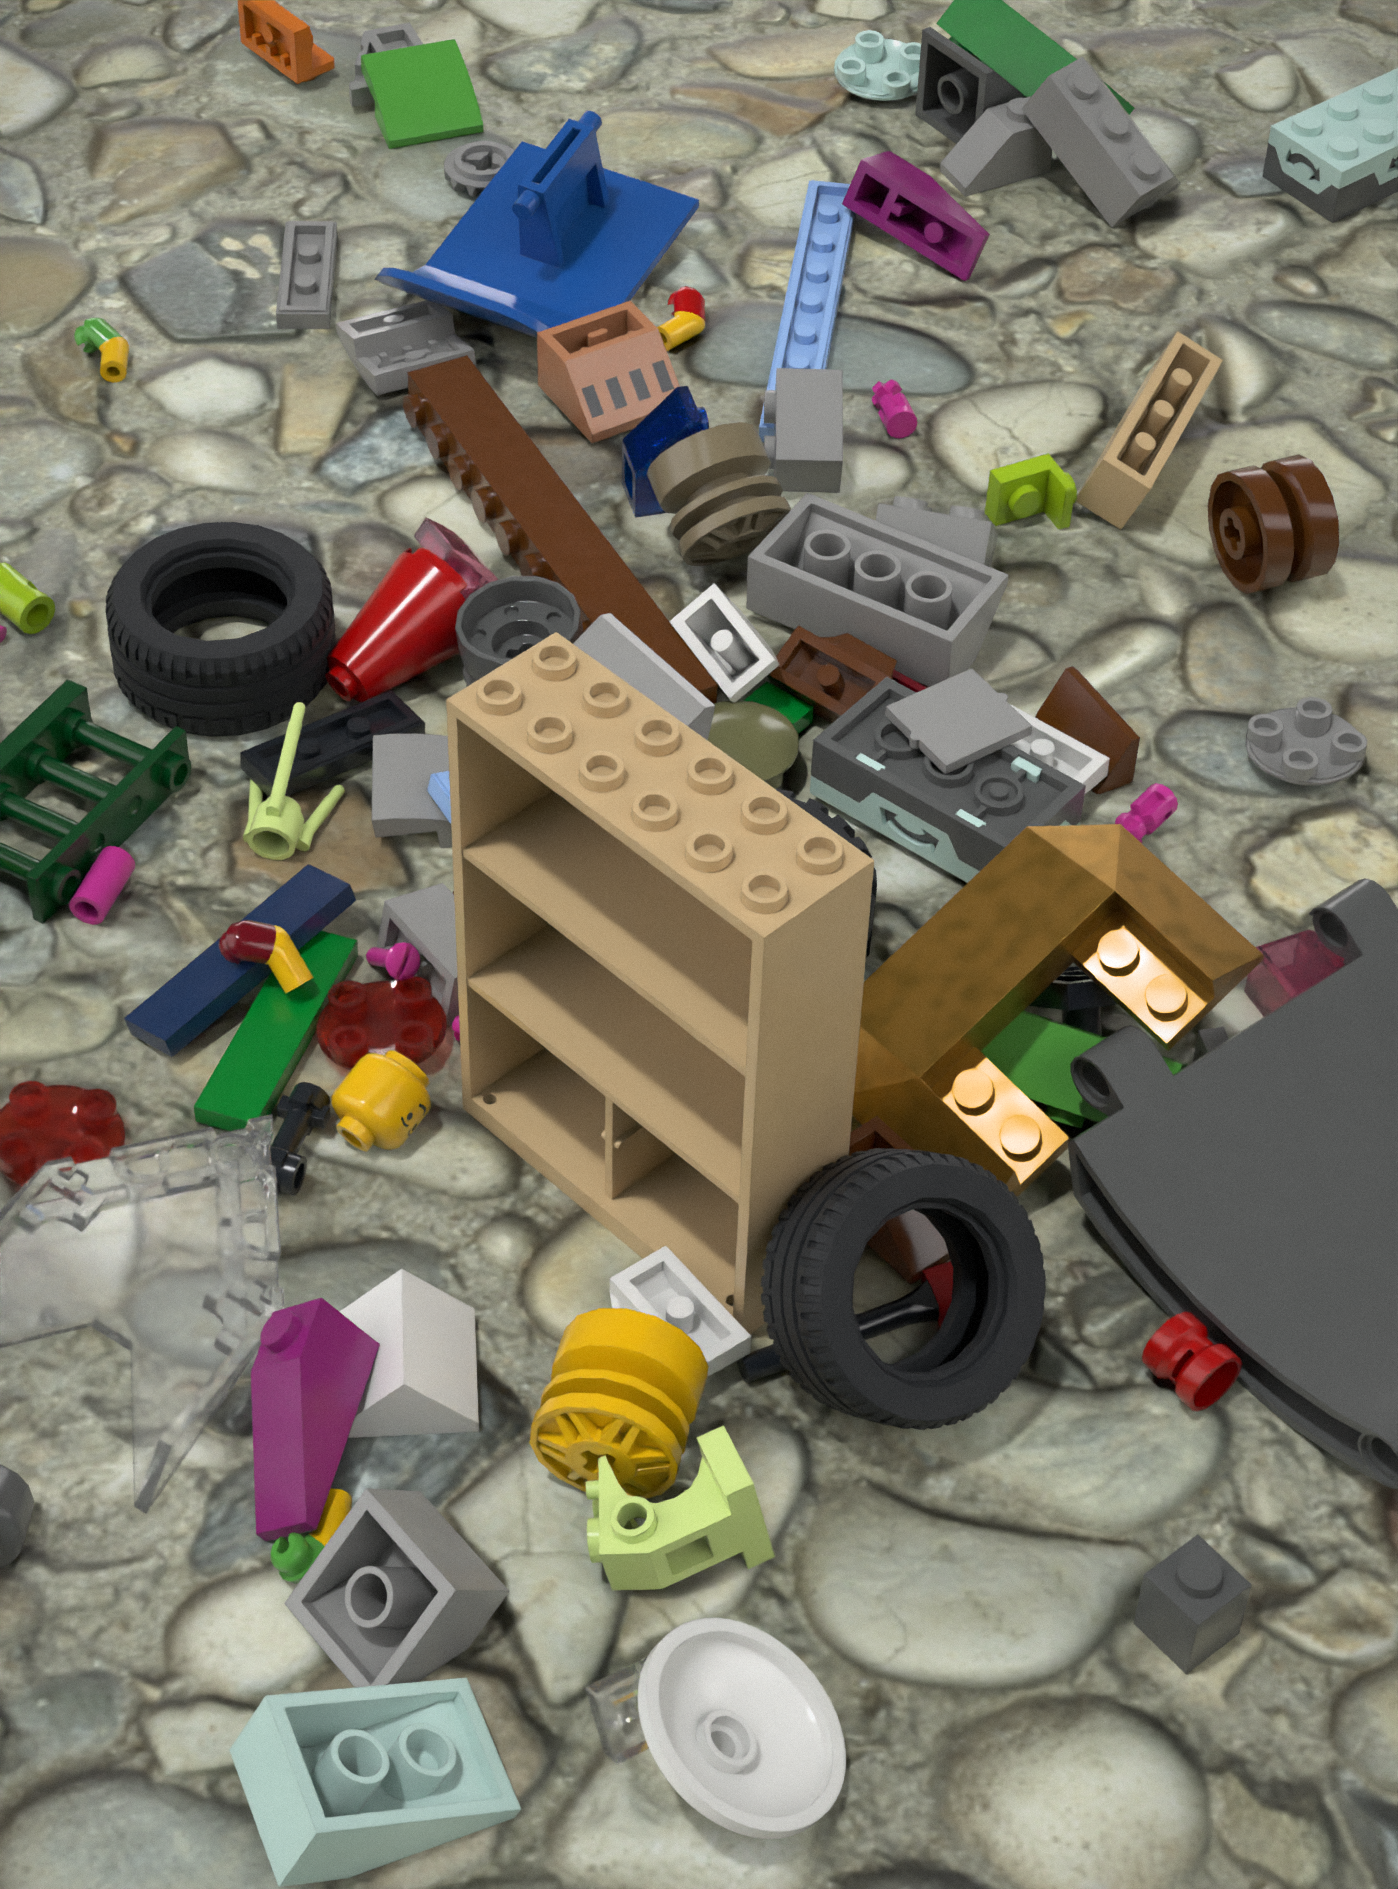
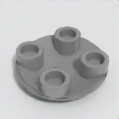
[1245,697,1367,785]

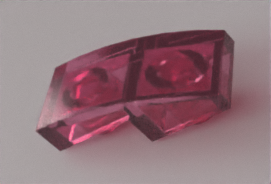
[414,517,499,600]

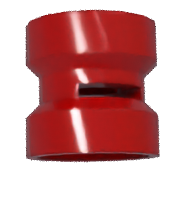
[1141,1311,1242,1412]

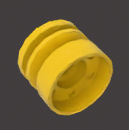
[529,1308,709,1499]

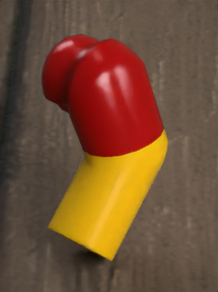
[657,286,705,351]

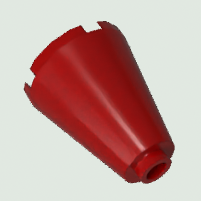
[326,547,468,702]

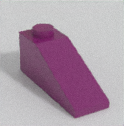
[842,151,990,281]
[251,1297,380,1542]

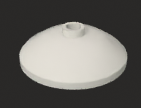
[638,1618,846,1839]

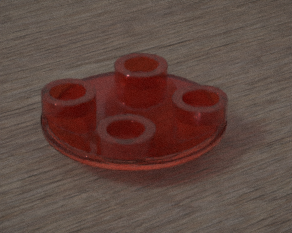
[316,976,447,1071]
[0,1081,125,1193]

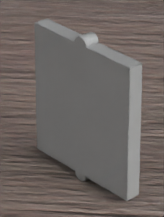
[885,668,1032,774]

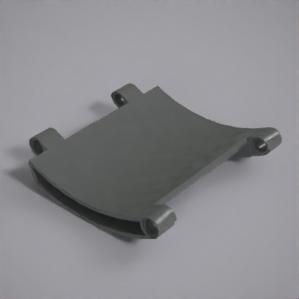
[1068,878,1398,1489]

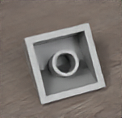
[284,1488,509,1687]

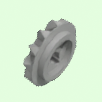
[444,141,515,197]

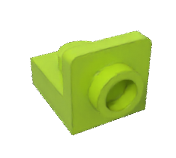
[985,453,1077,530]

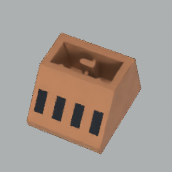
[537,300,685,443]

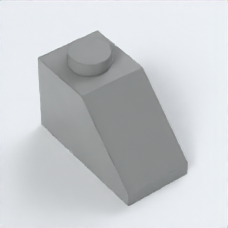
[940,96,1052,197]

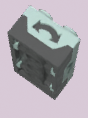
[1262,68,1398,223]
[810,677,1086,883]

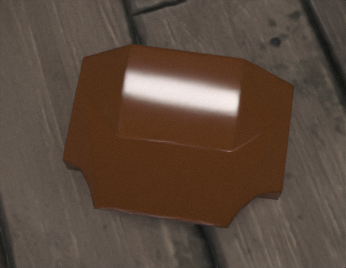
[767,625,897,723]

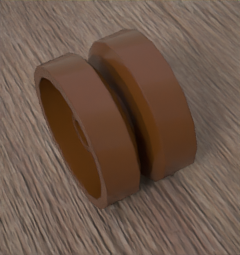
[1207,454,1339,594]

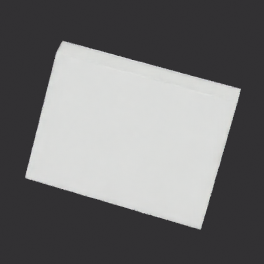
[339,1269,479,1438]

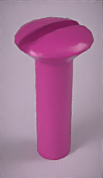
[366,942,421,981]

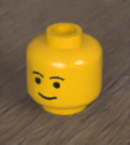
[331,1050,431,1152]

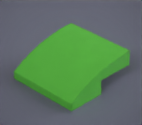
[361,39,483,149]

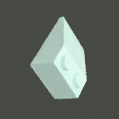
[229,1678,521,1887]

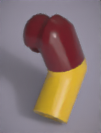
[219,920,314,994]

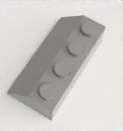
[746,493,1008,686]

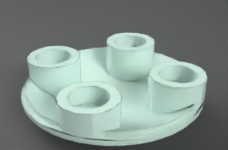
[834,30,921,101]

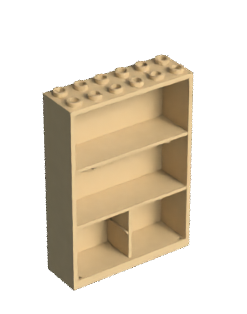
[446,632,874,1335]

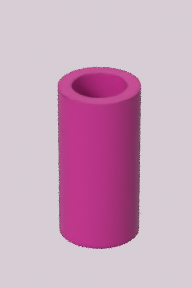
[69,846,135,925]

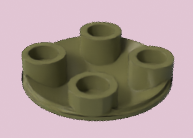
[708,700,799,789]

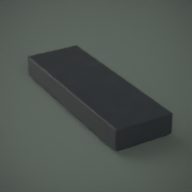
[240,690,425,797]

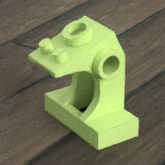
[586,1425,775,1590]

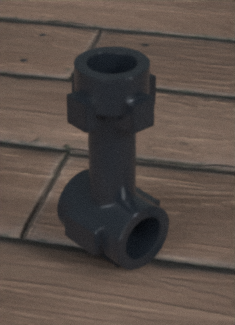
[241,1082,331,1196]

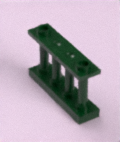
[0,679,191,924]

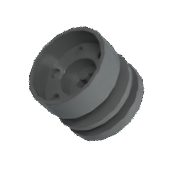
[455,576,583,687]

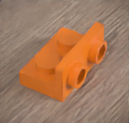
[238,0,335,84]

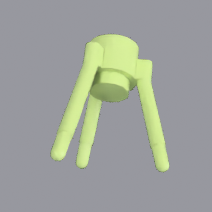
[243,702,345,860]

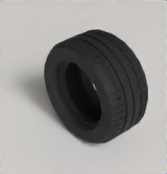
[105,522,336,737]
[761,1148,1046,1430]

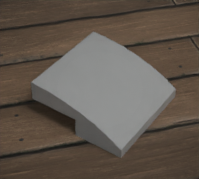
[336,300,477,396]
[371,734,452,848]

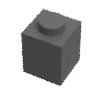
[1133,1534,1252,1674]

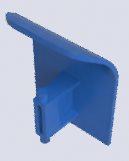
[374,111,699,338]

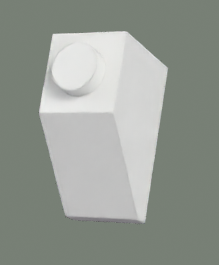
[669,583,780,703]

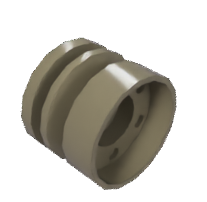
[647,422,791,566]

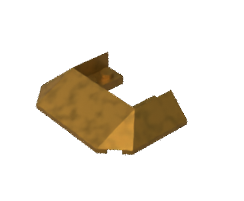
[852,824,1264,1197]

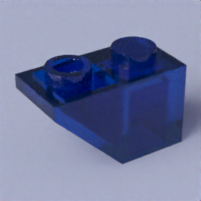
[622,386,709,518]

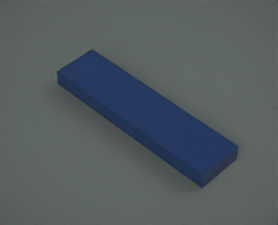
[124,864,356,1057]

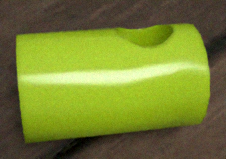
[0,562,55,634]

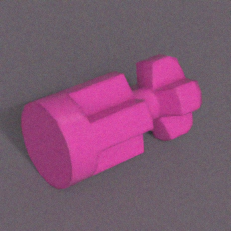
[872,379,918,438]
[1115,783,1178,843]

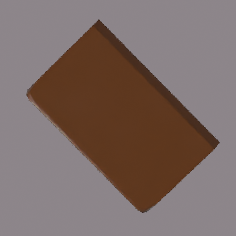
[1035,666,1140,794]

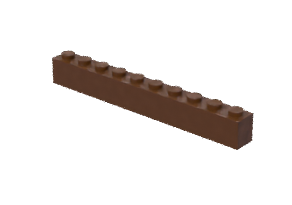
[403,355,717,704]

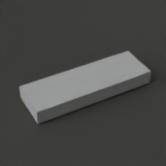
[276,221,338,329]

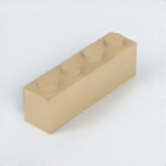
[1076,331,1223,530]

